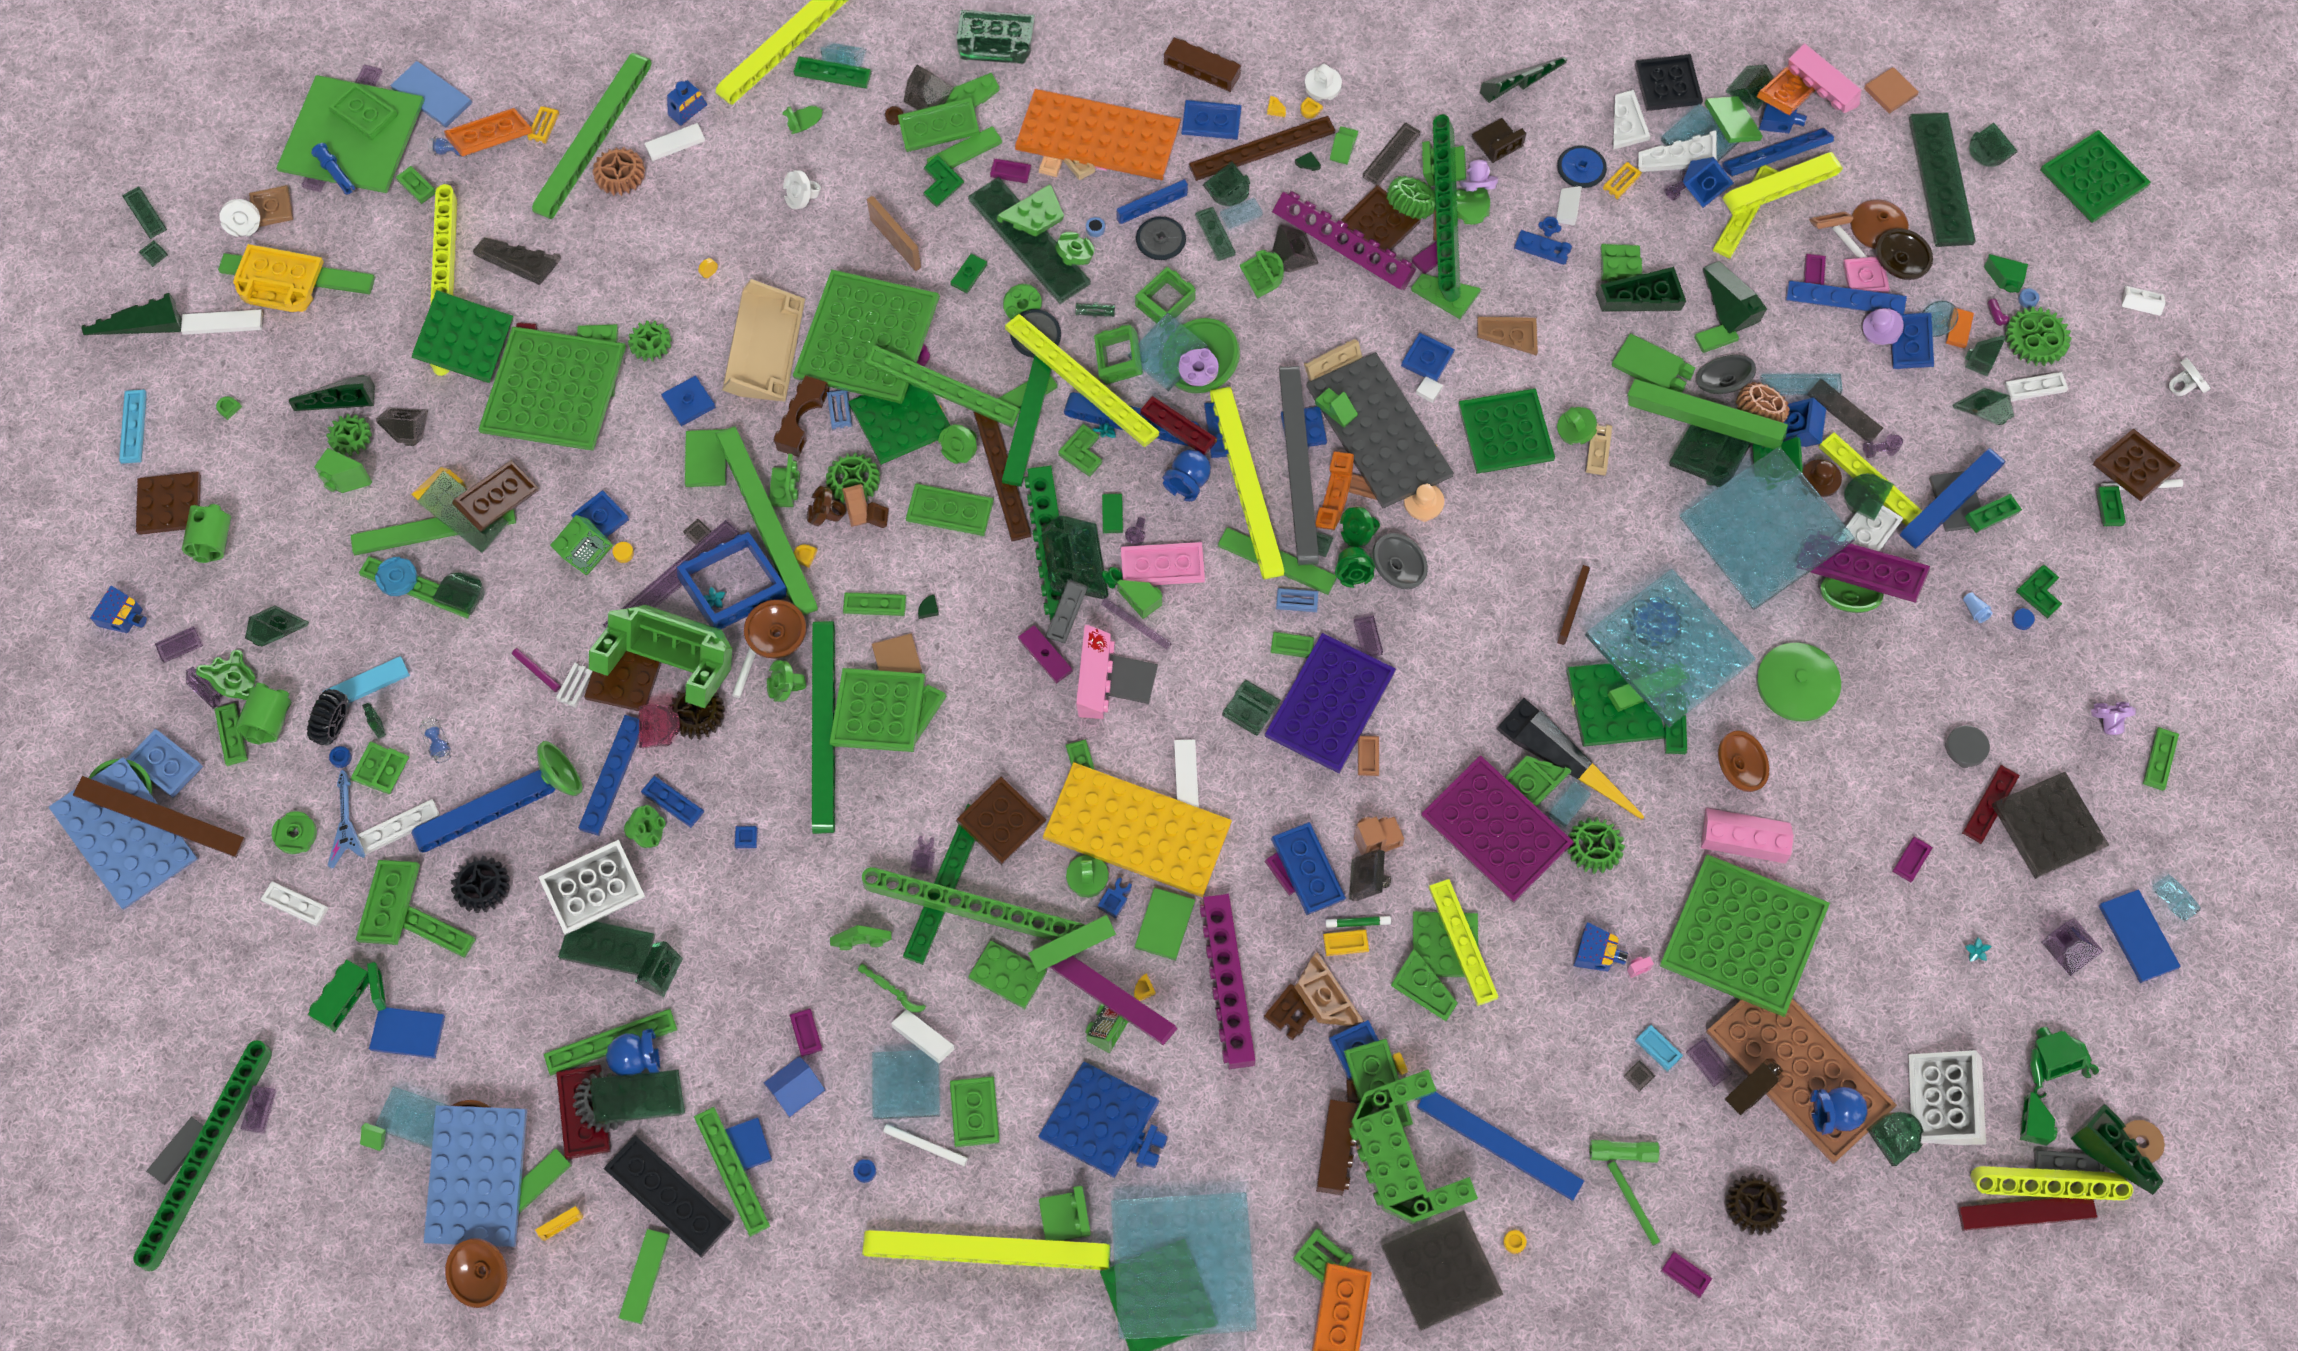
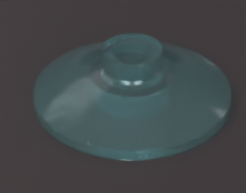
[1922,301,1958,337]

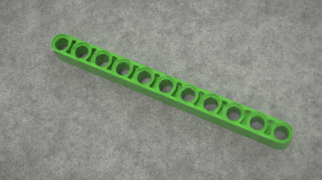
[532,52,651,219]
[716,426,818,616]
[862,867,1085,941]

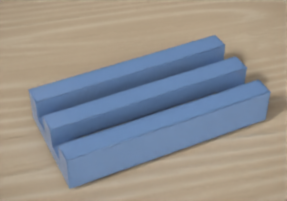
[827,390,852,430]
[1276,588,1318,612]

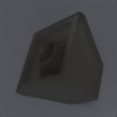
[903,64,954,110]
[1272,225,1319,273]
[376,407,428,446]

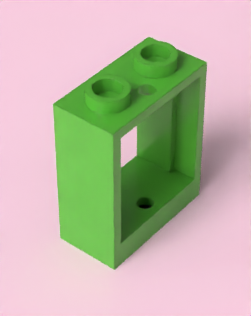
[1135,267,1196,329]
[1094,325,1143,384]

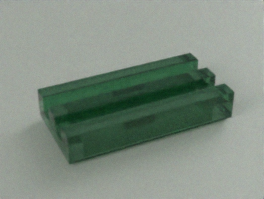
[362,703,386,739]

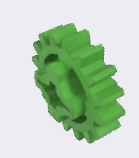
[628,320,672,362]
[326,414,372,456]

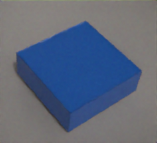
[735,826,758,848]

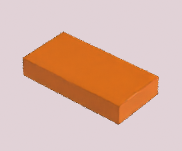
[1946,308,1974,349]

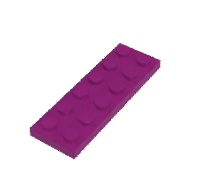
[1796,532,1930,603]

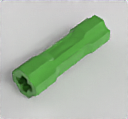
[1589,1140,1660,1163]

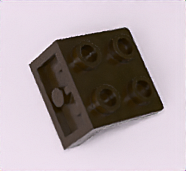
[1472,118,1526,163]

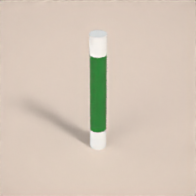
[1325,916,1391,928]

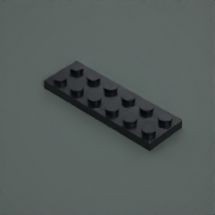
[603,1135,733,1258]

